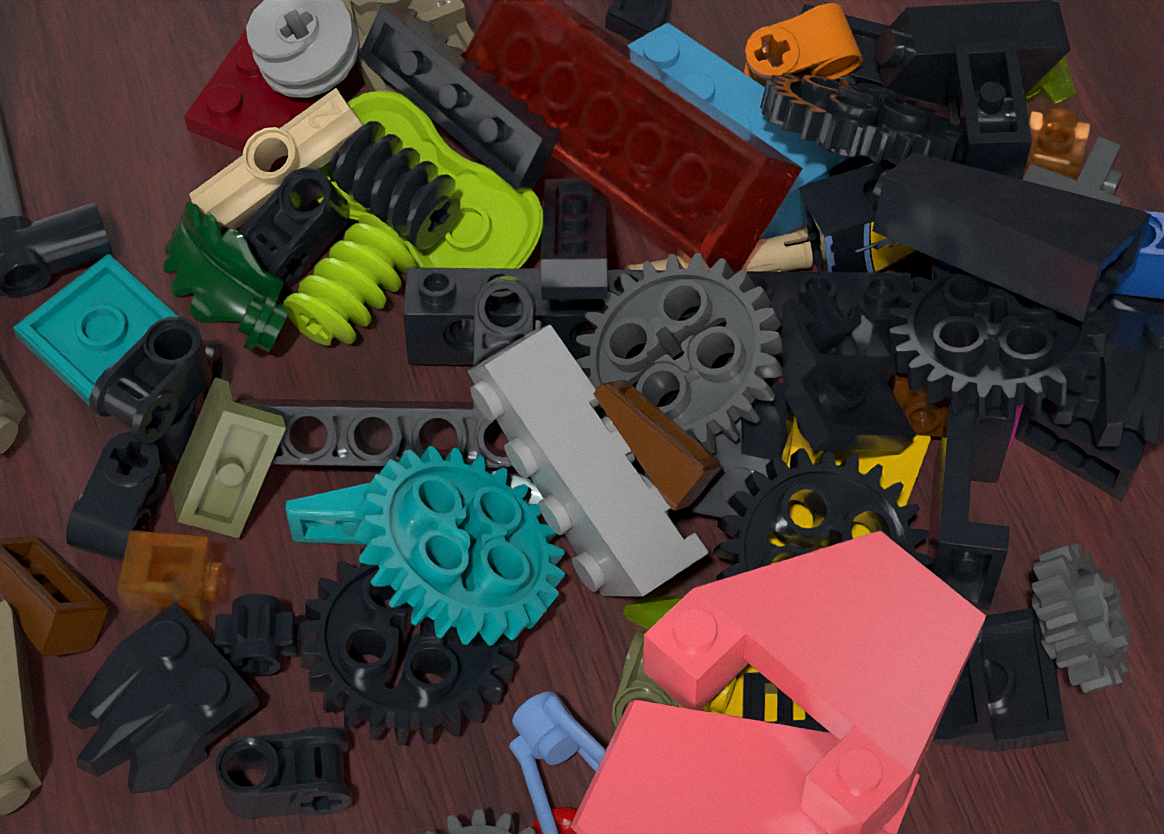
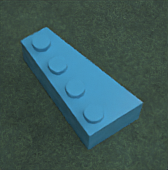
[619,23,860,241]

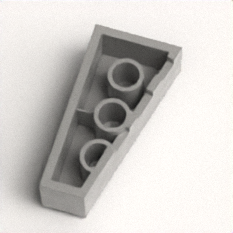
[467,324,709,596]

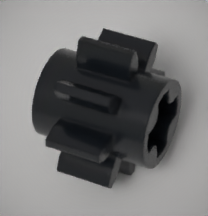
[214,594,298,676]

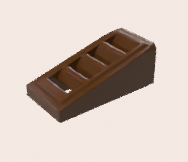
[593,380,722,511]
[0,536,108,657]

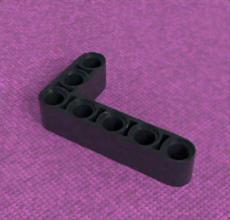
[239,275,536,468]

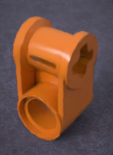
[744,3,863,87]

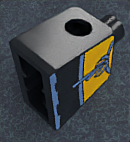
[799,160,917,273]

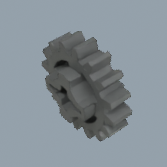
[1032,543,1131,693]

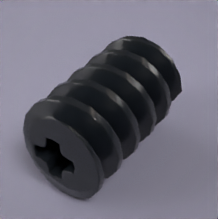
[328,121,460,249]

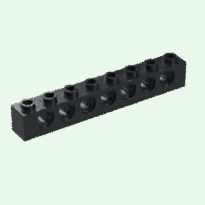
[403,267,912,368]

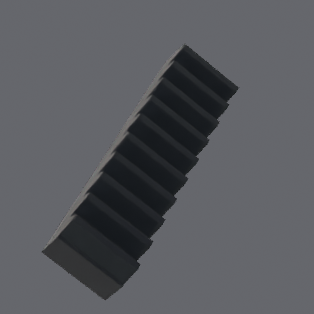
[358,5,562,190]
[541,179,607,300]

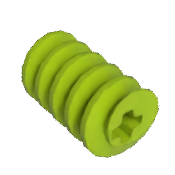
[284,215,417,347]

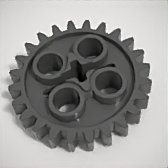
[576,253,783,453]

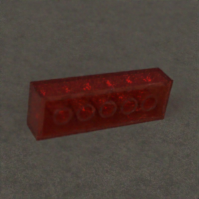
[462,0,803,271]

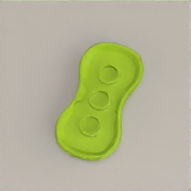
[315,91,543,269]

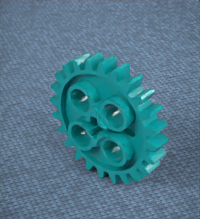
[353,446,565,646]

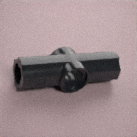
[0,202,113,298]

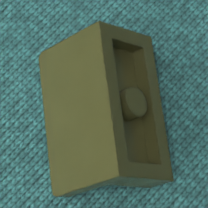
[171,378,286,539]

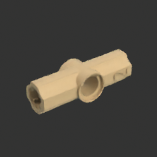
[189,88,363,237]

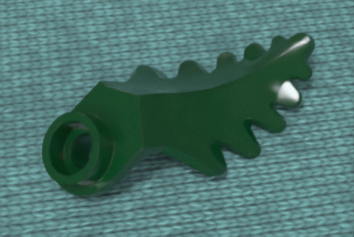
[163,200,290,353]

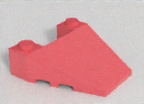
[643,531,986,834]
[571,700,920,834]

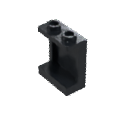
[926,401,1016,610]

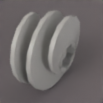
[246,0,360,98]

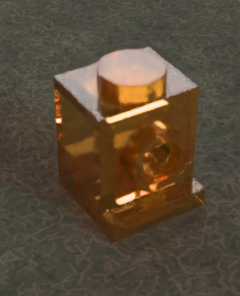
[1023,108,1091,181]
[117,530,225,620]

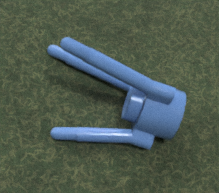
[509,692,606,834]

